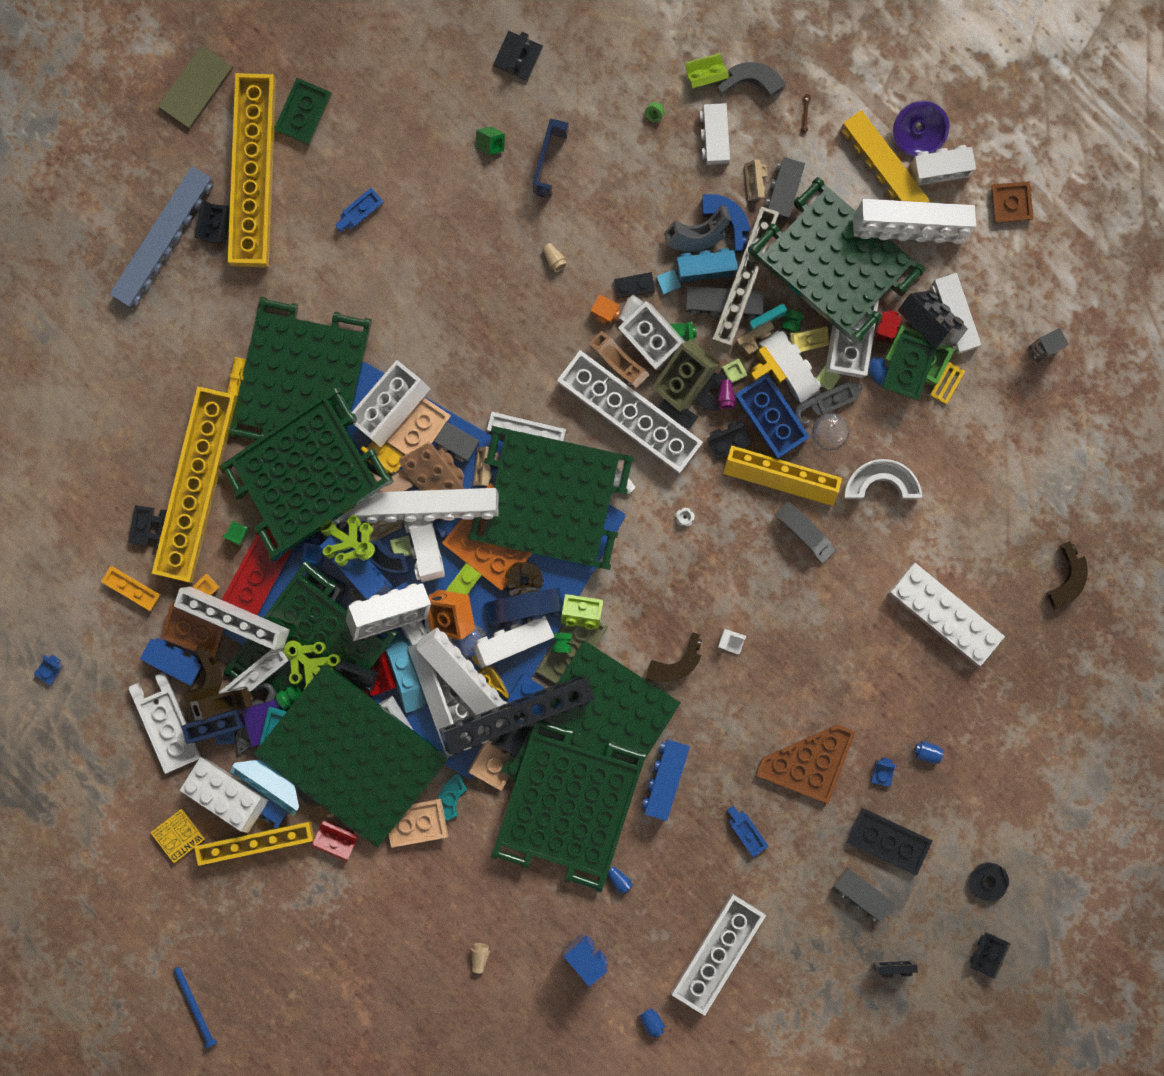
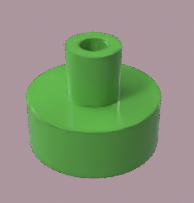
[645,102,665,123]

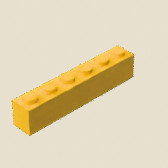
[841,109,930,203]
[723,445,842,506]
[194,821,315,866]

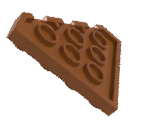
[756,725,856,804]

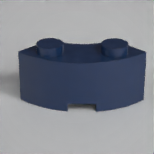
[369,539,411,574]

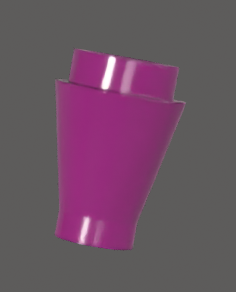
[717,380,736,409]

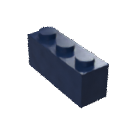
[181,709,246,744]

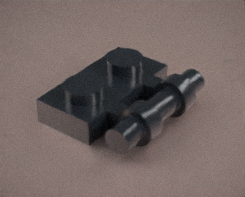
[128,505,167,548]

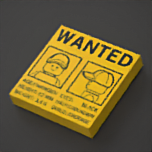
[151,809,205,863]

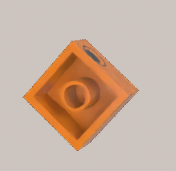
[427,589,475,640]

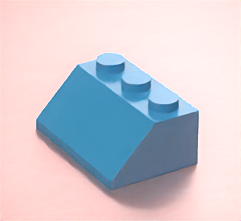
[676,248,738,283]

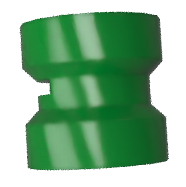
[781,310,804,333]
[552,633,572,653]
[276,684,302,710]

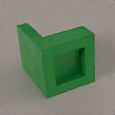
[475,126,505,155]
[222,520,251,546]

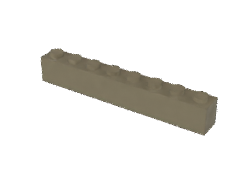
[710,206,779,354]

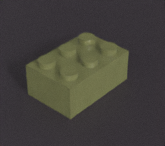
[652,340,720,412]

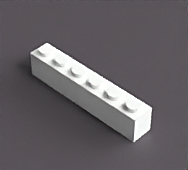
[174,587,290,650]
[416,628,507,727]

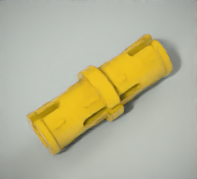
[227,357,246,397]

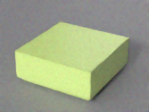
[722,359,747,384]
[816,365,841,390]
[390,535,412,556]

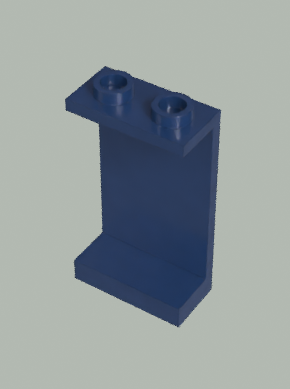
[533,118,569,198]

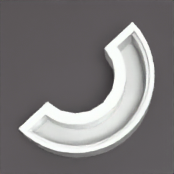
[758,331,821,404]
[843,459,922,500]
[404,519,445,583]

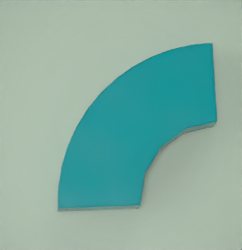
[438,773,467,821]

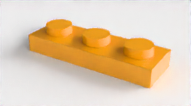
[101,566,161,611]

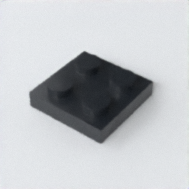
[874,961,918,978]

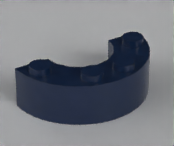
[485,588,563,629]

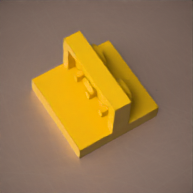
[749,346,787,386]

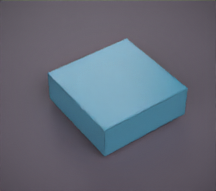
[656,270,681,295]

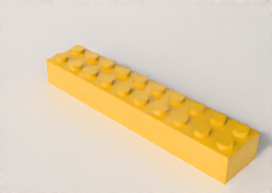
[228,73,276,267]
[152,386,238,583]

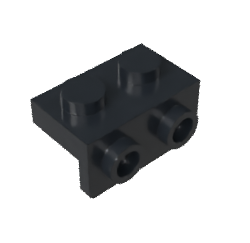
[194,201,230,244]
[970,932,1011,979]

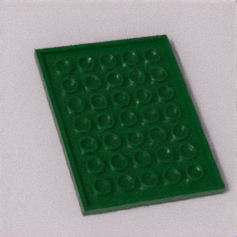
[501,640,681,780]
[254,663,449,848]

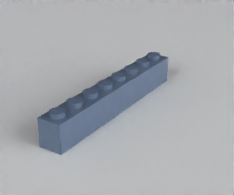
[110,166,214,309]

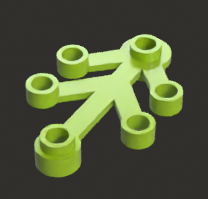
[320,515,375,566]
[284,641,341,689]

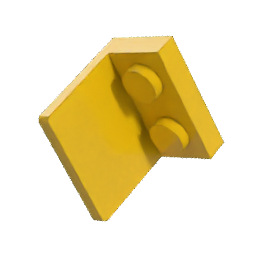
[361,441,404,476]

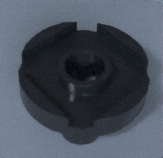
[695,372,728,411]
[969,862,1009,901]

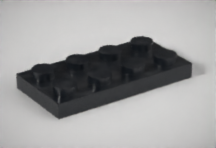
[846,808,933,876]

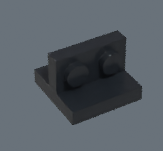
[493,30,543,81]

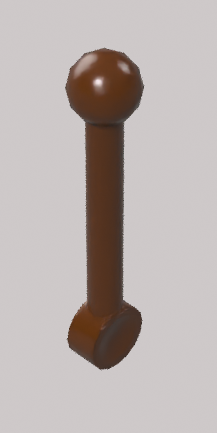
[801,94,811,133]

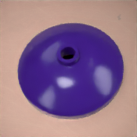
[893,100,950,157]

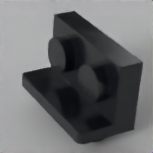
[707,421,752,460]

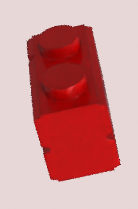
[873,310,902,344]

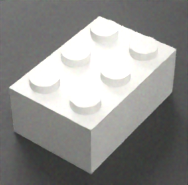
[910,145,976,186]
[618,301,685,372]

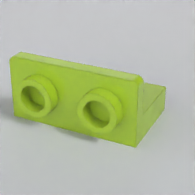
[685,53,729,88]
[561,594,603,629]

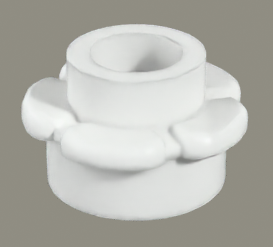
[676,508,695,527]

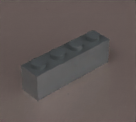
[685,286,764,320]

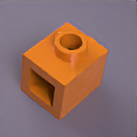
[590,294,621,325]

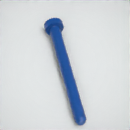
[174,966,218,1049]

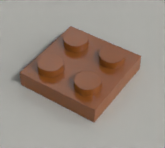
[991,181,1034,223]

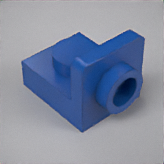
[301,535,326,567]
[34,654,64,685]
[871,757,897,787]

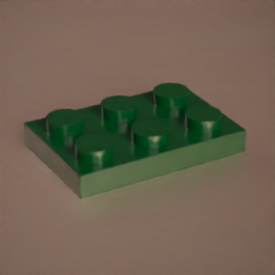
[274,78,332,146]
[881,333,937,401]

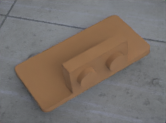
[399,442,464,519]

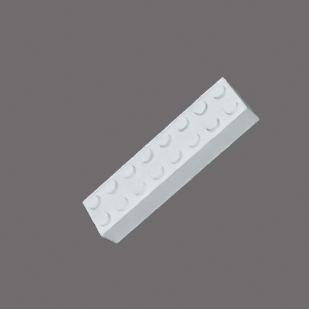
[557,350,703,474]

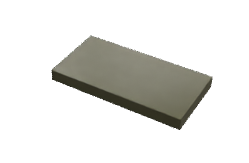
[158,45,233,129]
[536,622,608,684]

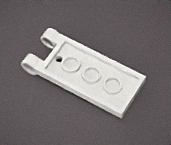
[129,672,201,774]

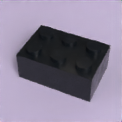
[897,290,968,349]

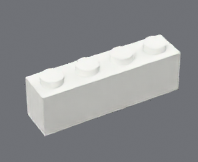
[931,273,981,354]
[472,616,554,668]

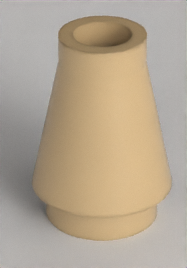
[542,243,567,272]
[471,943,490,973]

